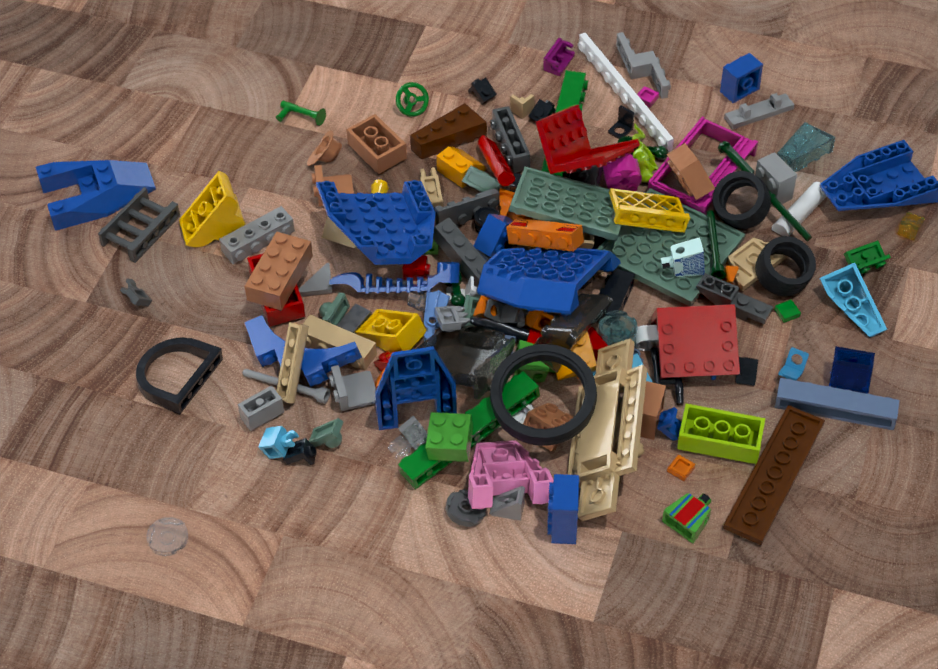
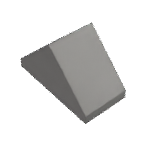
[490,486,525,521]

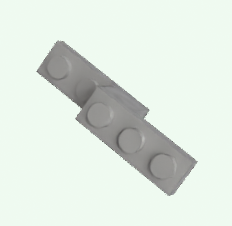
[616,32,671,99]

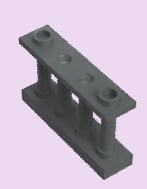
[98,188,181,263]

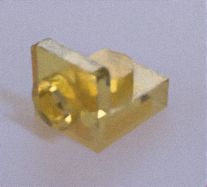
[897,212,925,240]

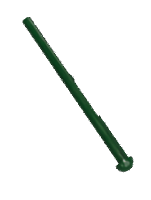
[718,141,812,241]

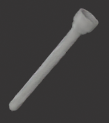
[242,369,330,404]

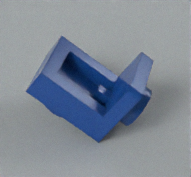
[657,407,682,441]

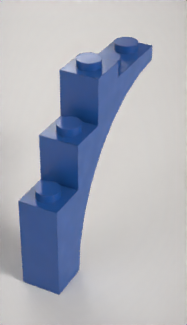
[244,315,362,386]

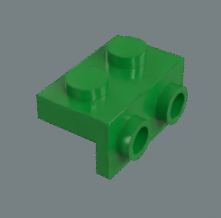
[844,240,891,274]

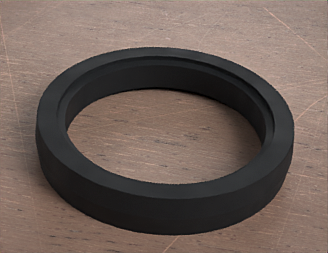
[490,344,597,446]

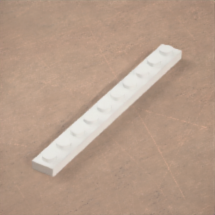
[578,33,674,153]

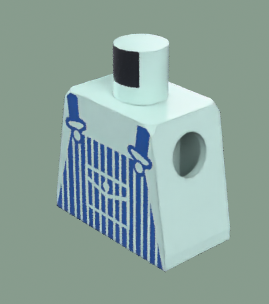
[660,237,705,277]

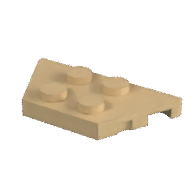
[727,238,788,291]

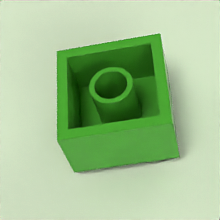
[425,412,474,462]

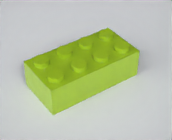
[677,403,766,464]

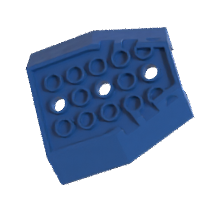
[316,180,436,265]
[477,247,621,315]

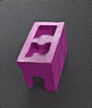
[543,38,575,76]

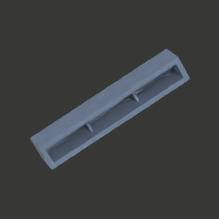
[775,378,900,431]

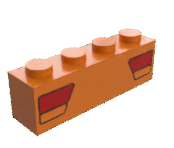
[506,218,584,251]

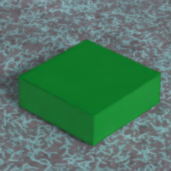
[774,299,801,323]

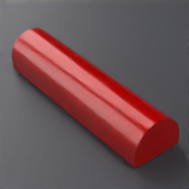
[478,135,516,186]

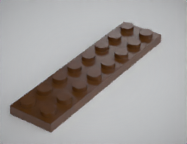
[723,405,825,545]

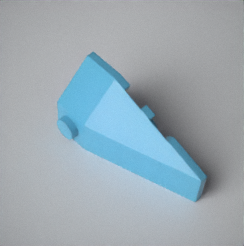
[820,263,887,338]

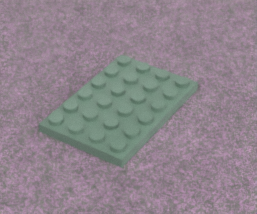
[509,167,628,241]

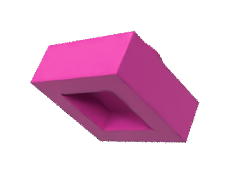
[637,86,659,108]

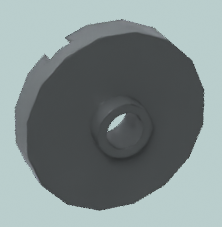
[445,489,486,527]

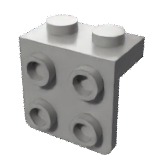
[329,365,376,411]

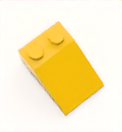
[355,309,426,352]

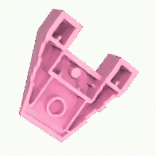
[468,440,554,509]

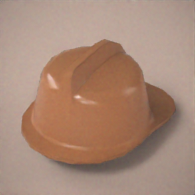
[307,130,342,166]

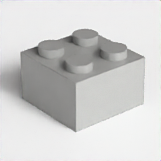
[755,152,797,204]

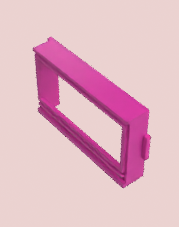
[648,116,758,215]

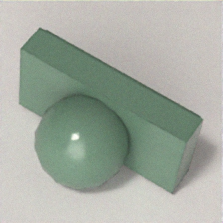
[462,165,500,192]
[319,292,350,326]
[309,418,343,448]

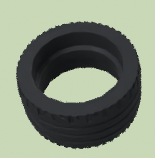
[713,171,771,230]
[755,236,816,296]

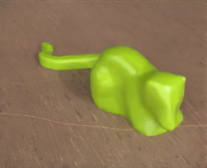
[632,124,658,183]

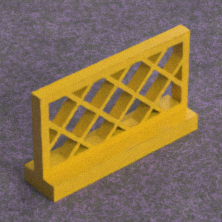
[609,188,690,233]

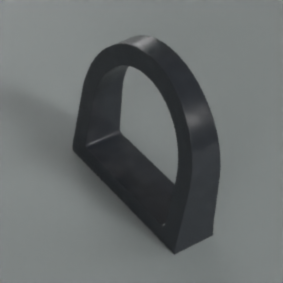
[136,337,223,415]

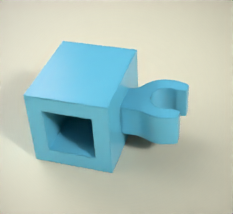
[258,426,299,459]

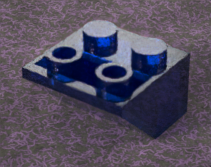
[829,346,875,394]

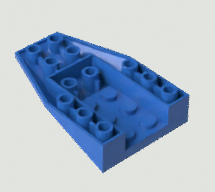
[819,140,938,211]

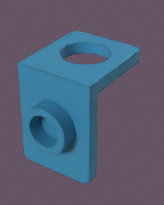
[778,347,809,381]

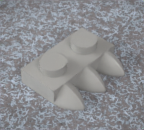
[435,306,470,332]

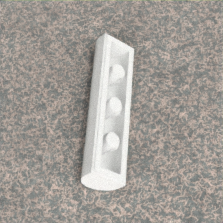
[772,182,827,236]

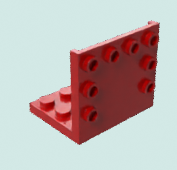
[536,104,640,174]
[651,304,740,379]

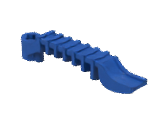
[329,262,460,294]

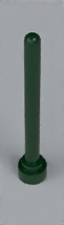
[707,210,726,280]

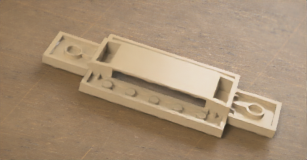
[567,338,647,521]

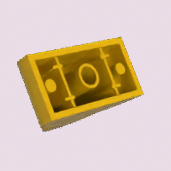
[179,171,246,247]

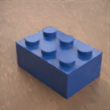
[547,474,579,544]

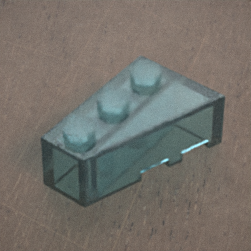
[777,122,836,172]

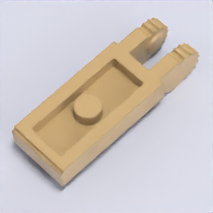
[420,167,443,207]

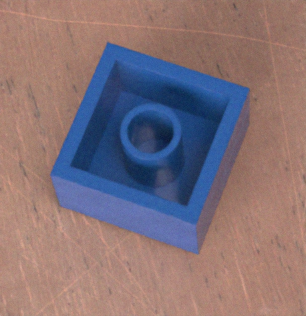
[720,53,763,103]

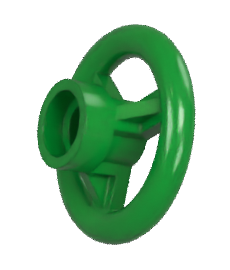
[395,82,429,117]

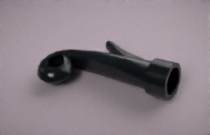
[470,317,530,342]

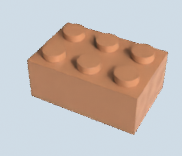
[346,114,407,174]
[666,143,715,200]

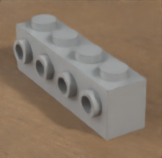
[219,206,295,264]

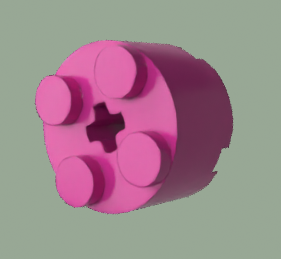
[603,153,642,191]

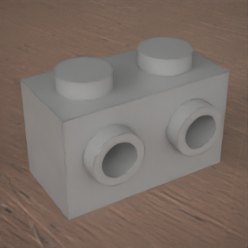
[238,386,284,431]

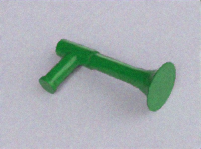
[276,100,326,126]

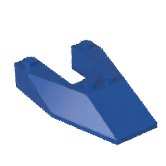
[36,160,156,231]
[375,347,457,431]

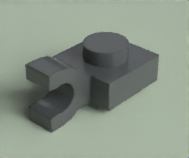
[120,278,152,306]

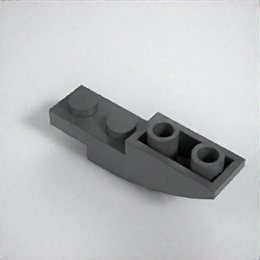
[696,273,773,324]

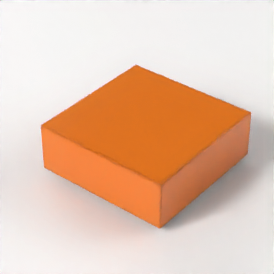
[667,454,696,481]

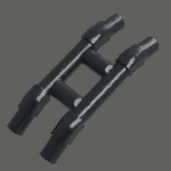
[650,347,684,405]

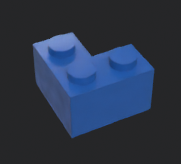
[473,214,514,257]

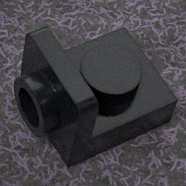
[283,438,317,465]

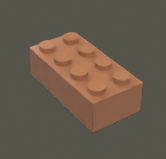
[245,232,313,311]

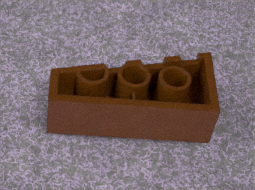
[410,103,487,160]

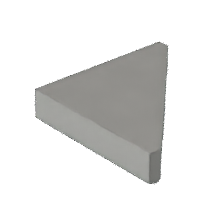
[299,263,332,296]

